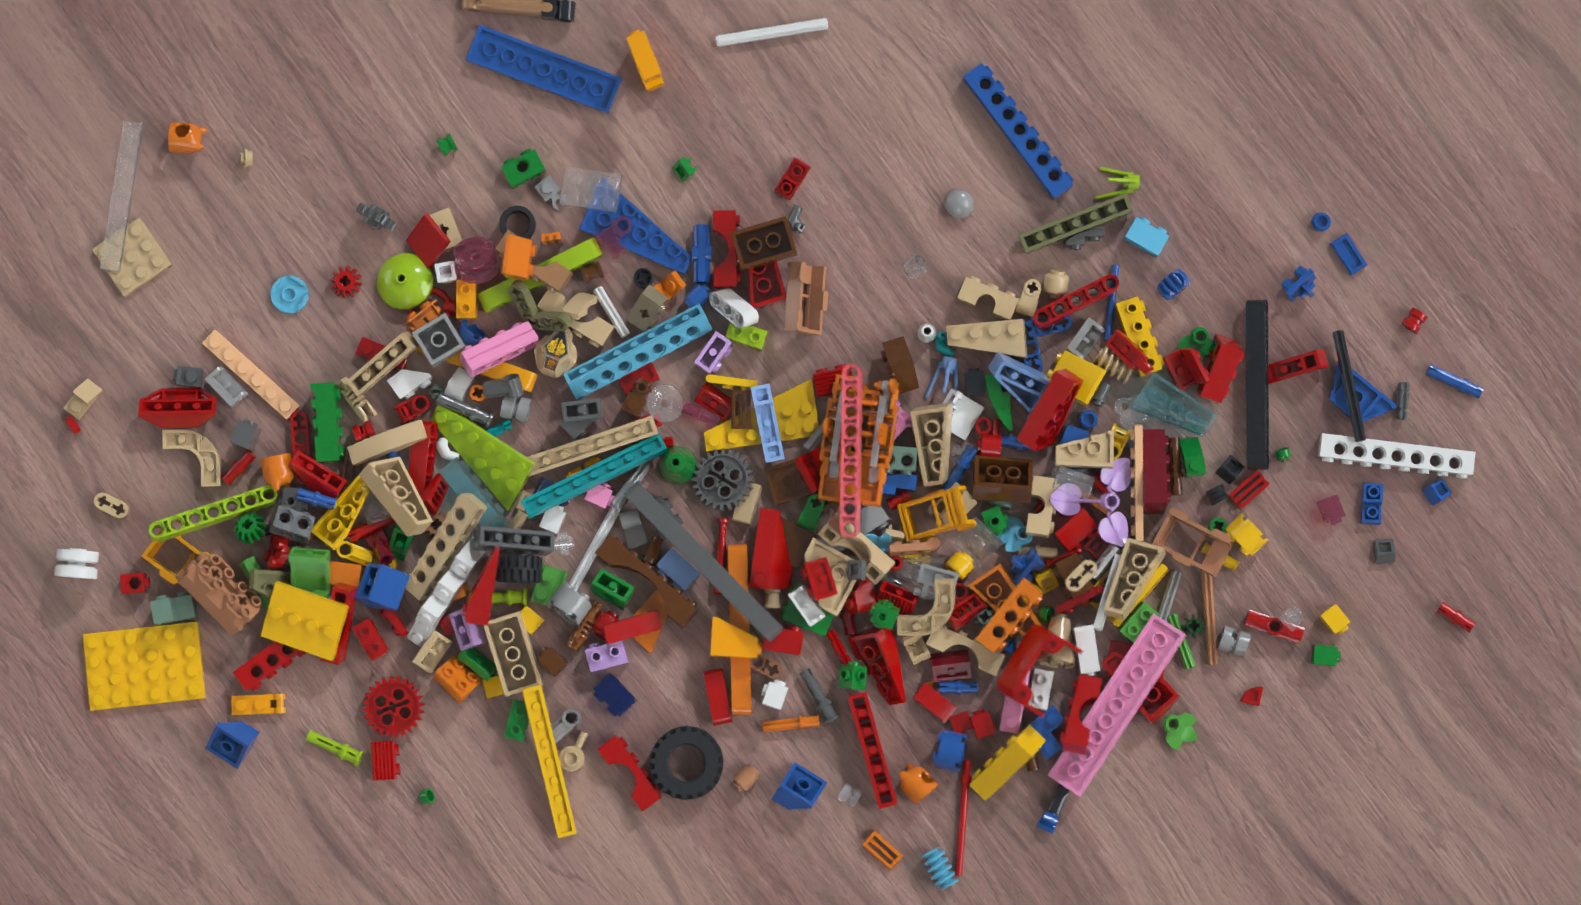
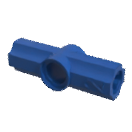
[692,224,712,283]

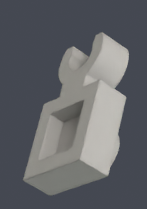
[534,175,567,211]

